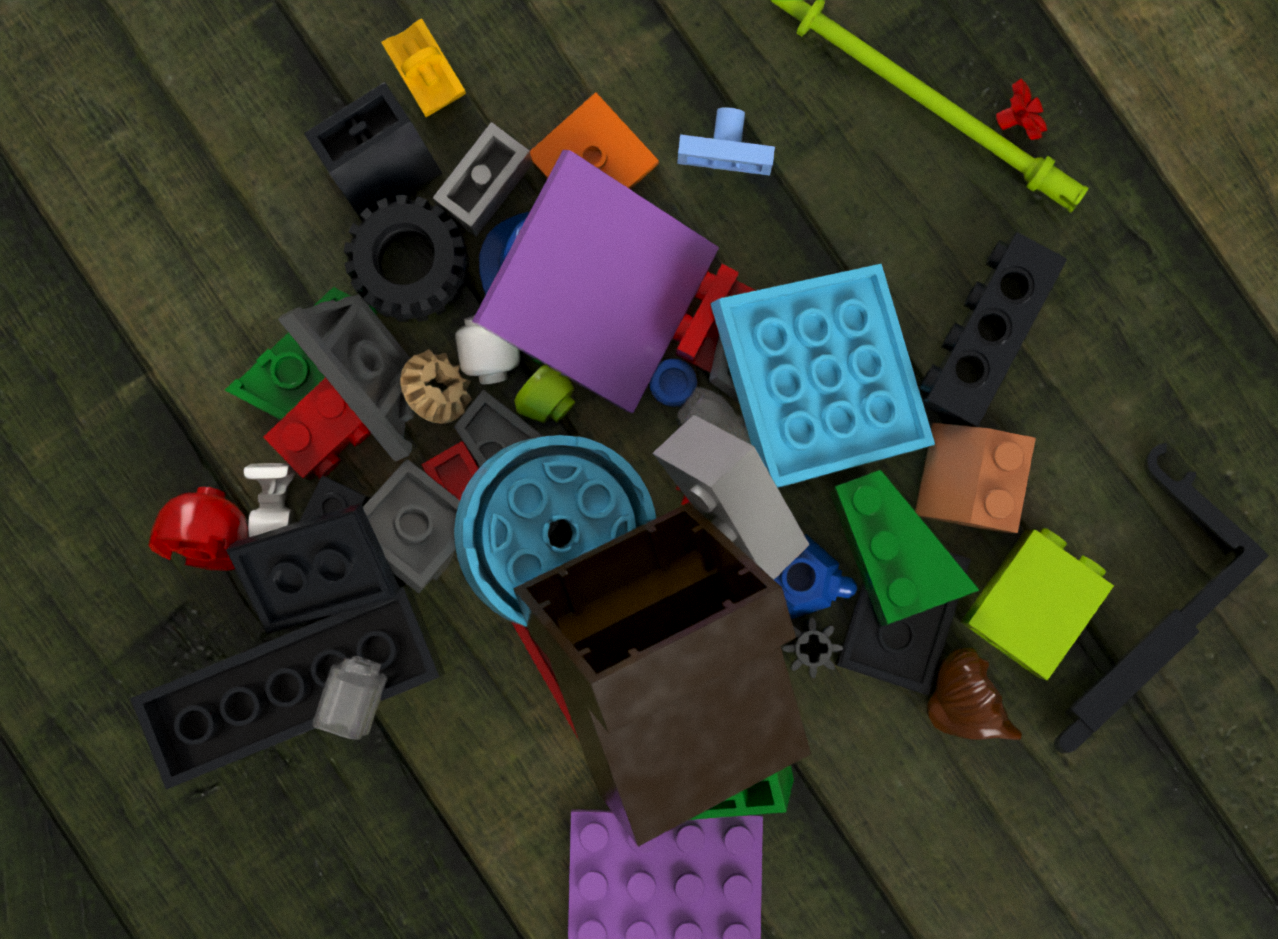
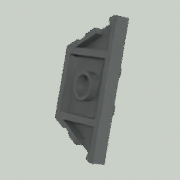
[278,294,414,461]

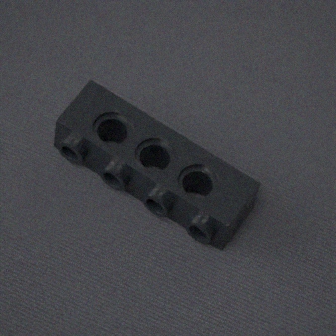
[919,232,1067,427]

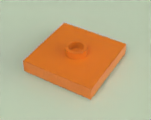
[530,92,659,190]

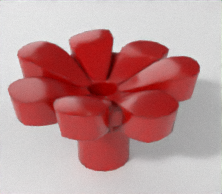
[996,78,1047,140]

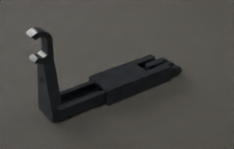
[1054,443,1269,753]

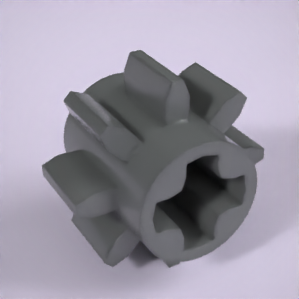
[781,618,843,678]

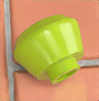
[514,364,575,423]

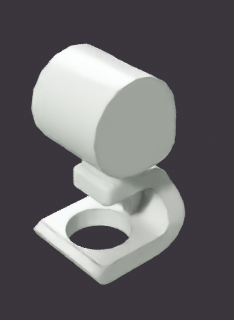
[244,463,296,537]

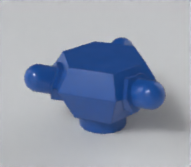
[774,534,857,619]

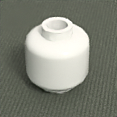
[455,315,521,384]

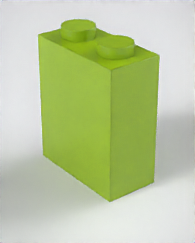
[960,528,1114,680]

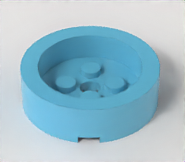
[454,435,656,627]

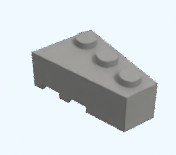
[652,415,809,579]

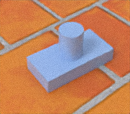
[677,107,775,176]

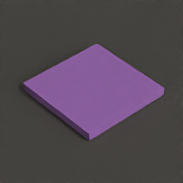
[472,150,719,414]

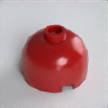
[148,487,249,571]

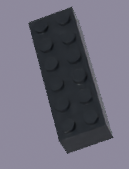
[130,586,446,790]

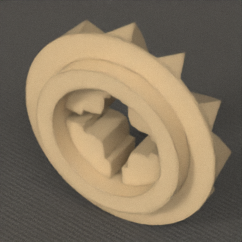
[400,349,472,424]

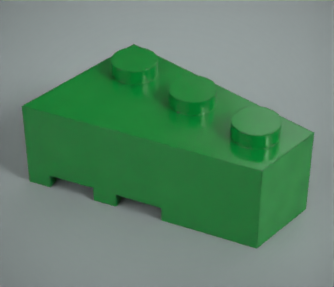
[830,470,980,627]

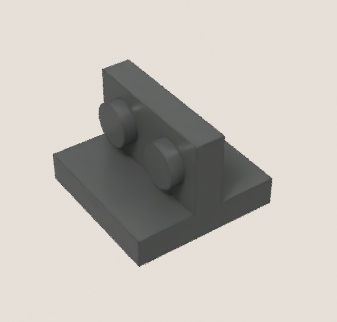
[363,459,460,594]

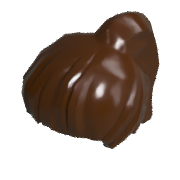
[927,648,1022,740]

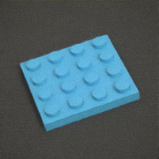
[711,264,935,488]

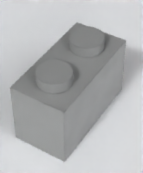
[433,122,533,237]

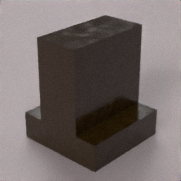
[513,502,811,847]

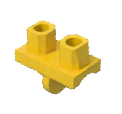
[381,18,466,117]

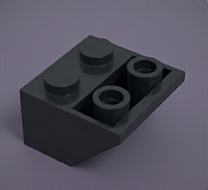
[304,82,443,221]

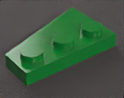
[225,287,378,420]

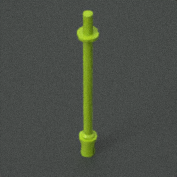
[770,0,1089,213]

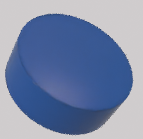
[650,359,697,407]

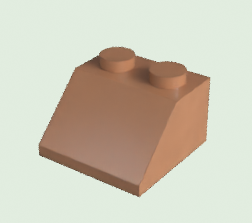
[915,423,1036,534]

